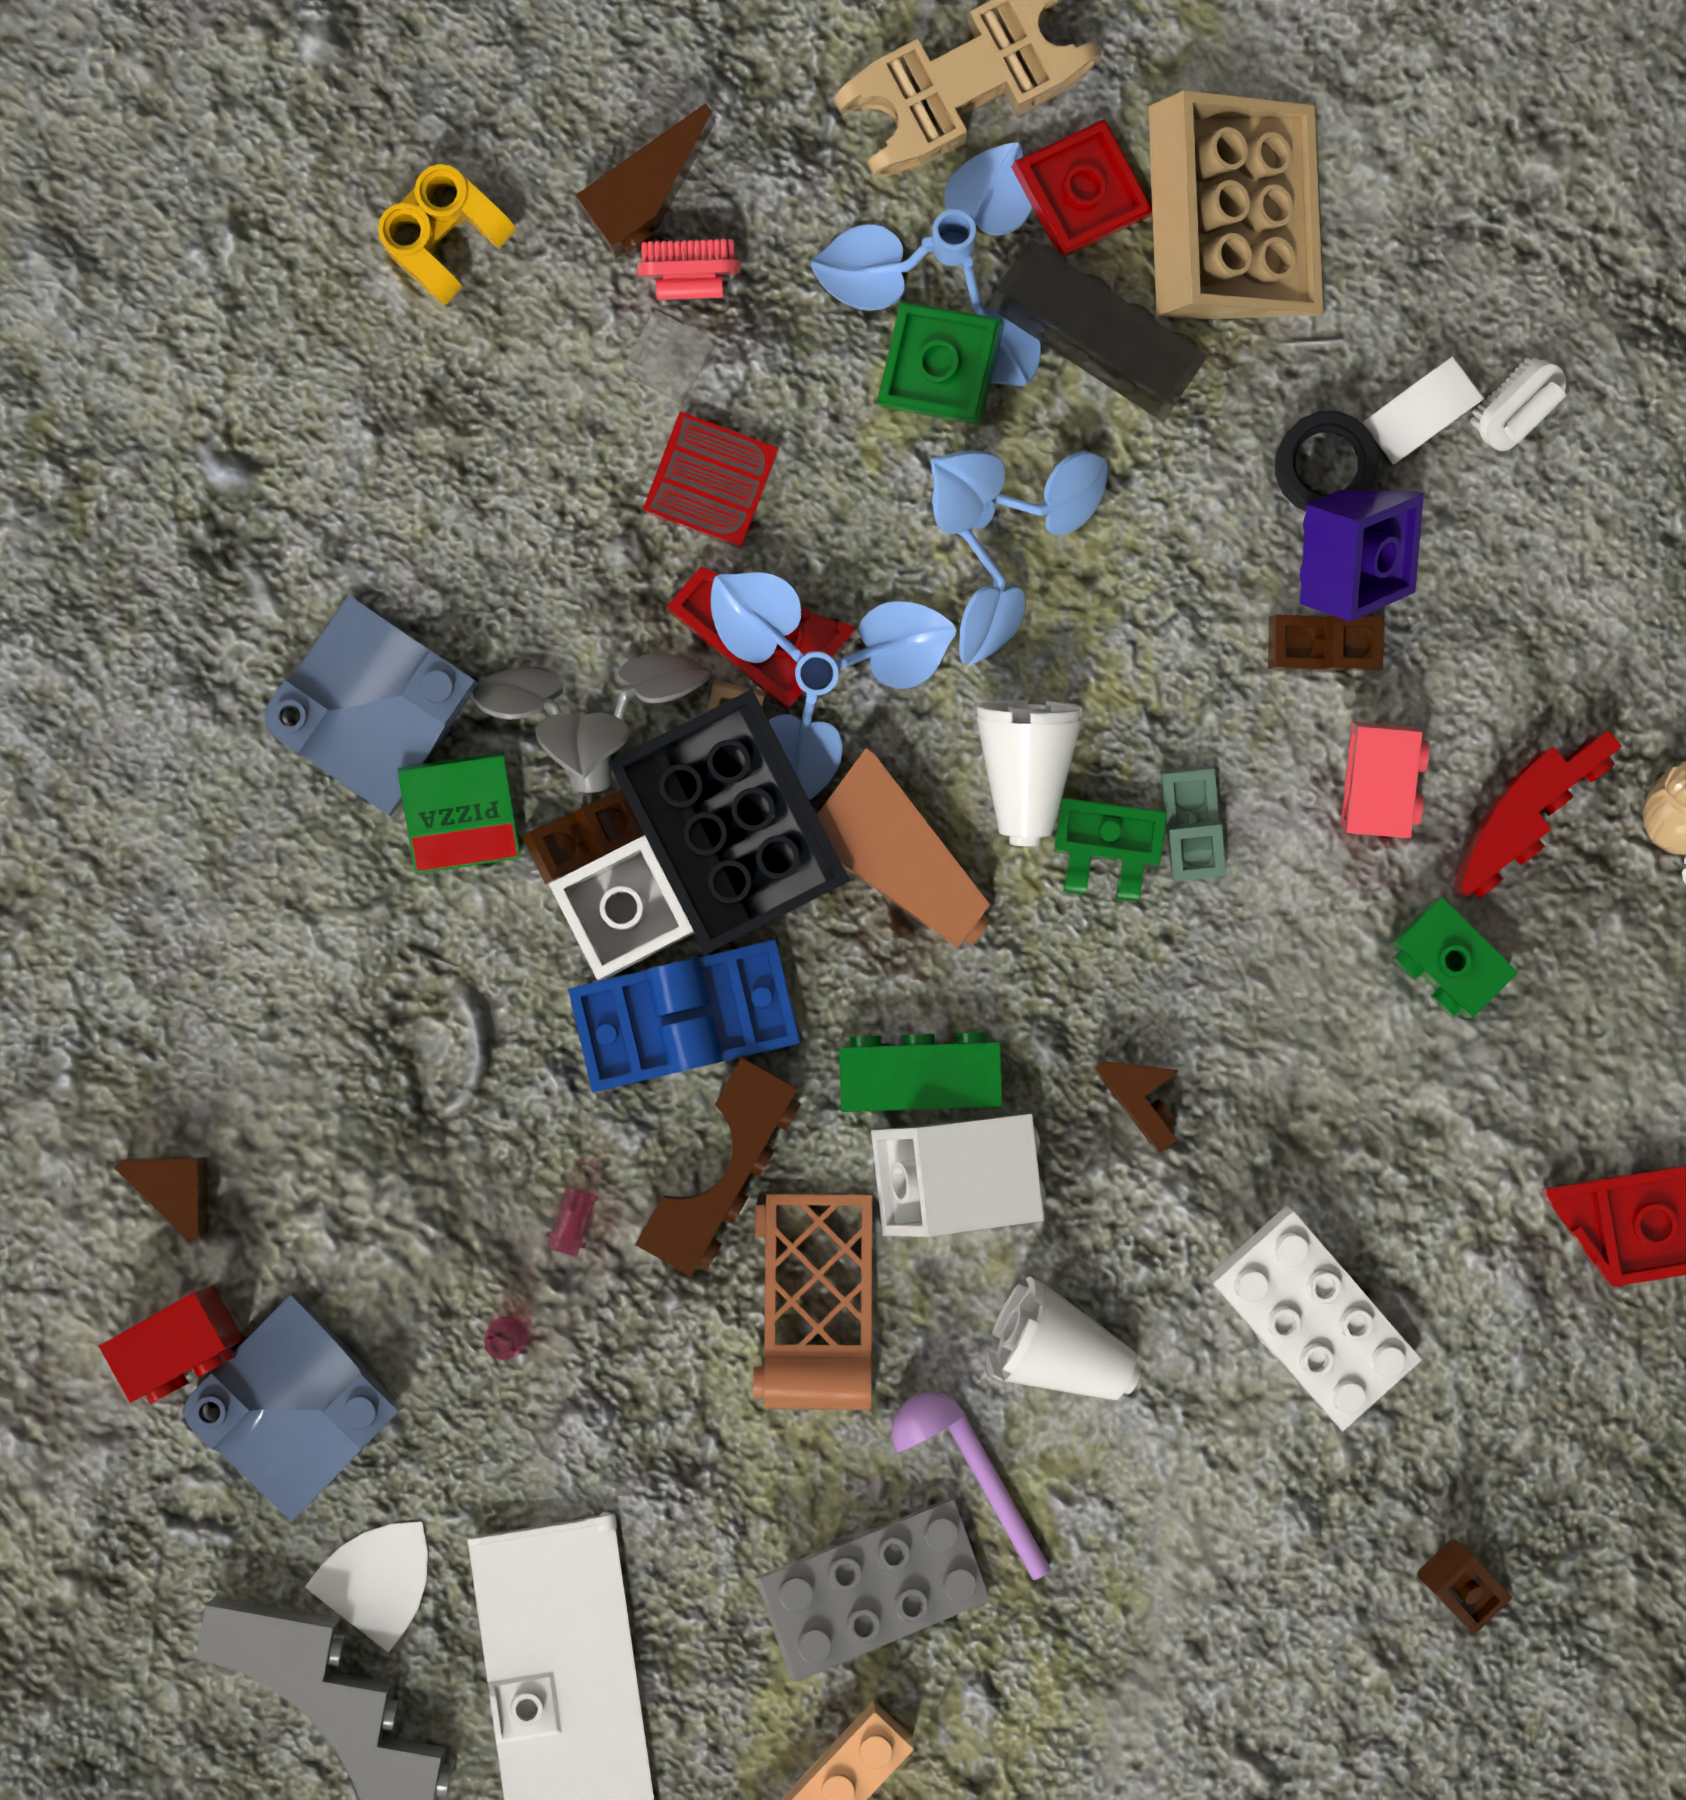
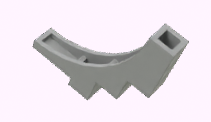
[195,1596,453,1800]

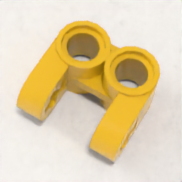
[378,164,518,307]

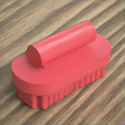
[637,238,741,300]

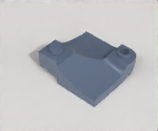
[265,595,479,816]
[185,1293,404,1522]

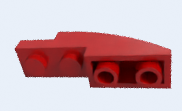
[1452,730,1622,898]

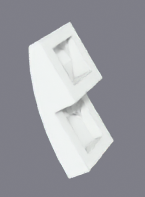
[1362,356,1485,465]

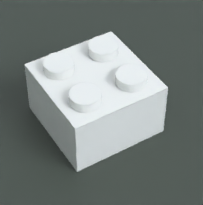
[549,835,695,981]

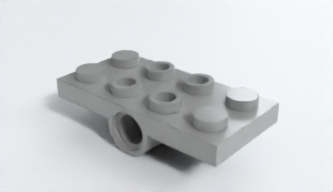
[755,1499,990,1682]

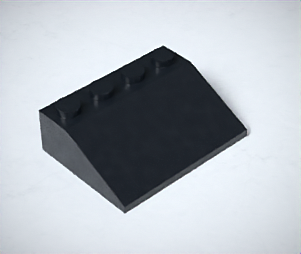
[608,689,850,955]

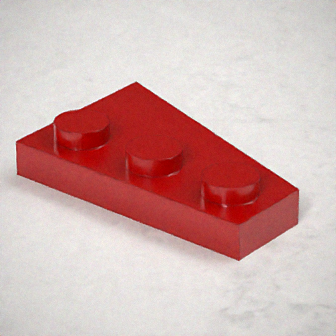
[666,567,857,711]

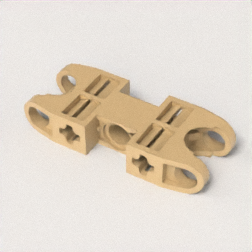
[833,0,1102,177]

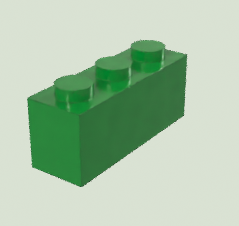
[839,1032,1002,1112]

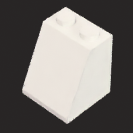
[871,1114,1046,1237]

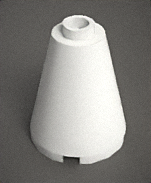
[976,700,1083,846]
[985,1277,1141,1400]

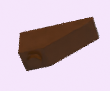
[575,103,714,258]

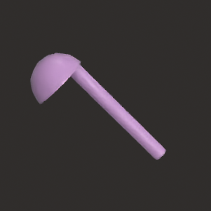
[891,1392,1051,1580]

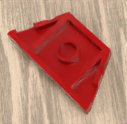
[1542,1165,1686,1287]

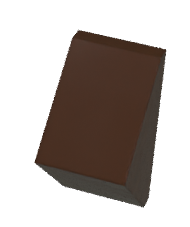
[114,1157,208,1243]

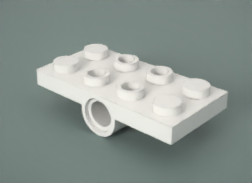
[1207,1205,1422,1431]

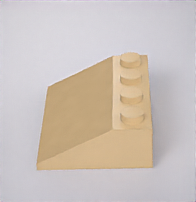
[1148,90,1324,319]

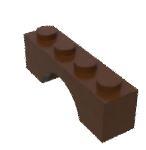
[635,1057,802,1277]

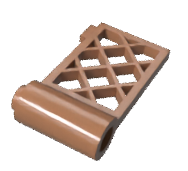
[753,1194,872,1410]

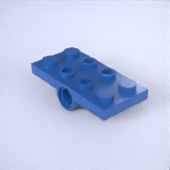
[568,939,800,1093]

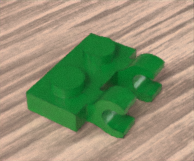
[1053,798,1167,902]

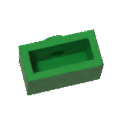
[1389,897,1518,1018]

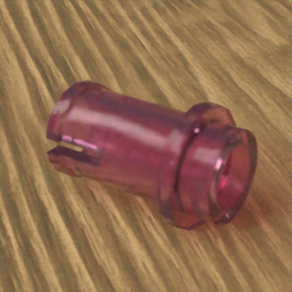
[545,1186,598,1257]
[484,1316,528,1360]

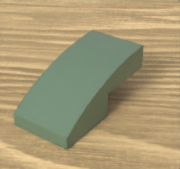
[1160,765,1226,882]

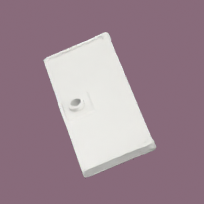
[467,1511,654,1800]

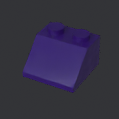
[1299,490,1424,622]

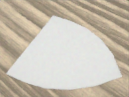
[305,1522,428,1653]

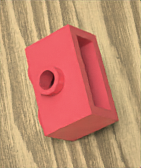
[1340,721,1429,838]

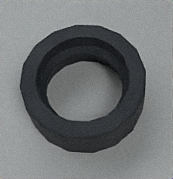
[1275,411,1379,511]

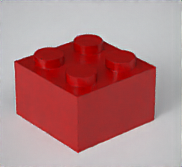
[98,1284,244,1405]

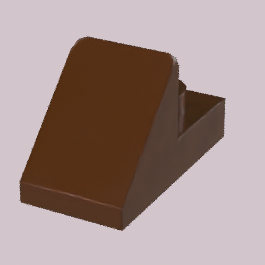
[1092,1061,1178,1153]
[1417,1539,1512,1635]

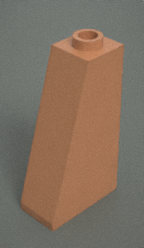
[817,748,991,949]

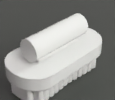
[1470,358,1566,451]

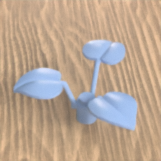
[811,142,1041,386]
[930,451,1108,665]
[711,572,956,800]

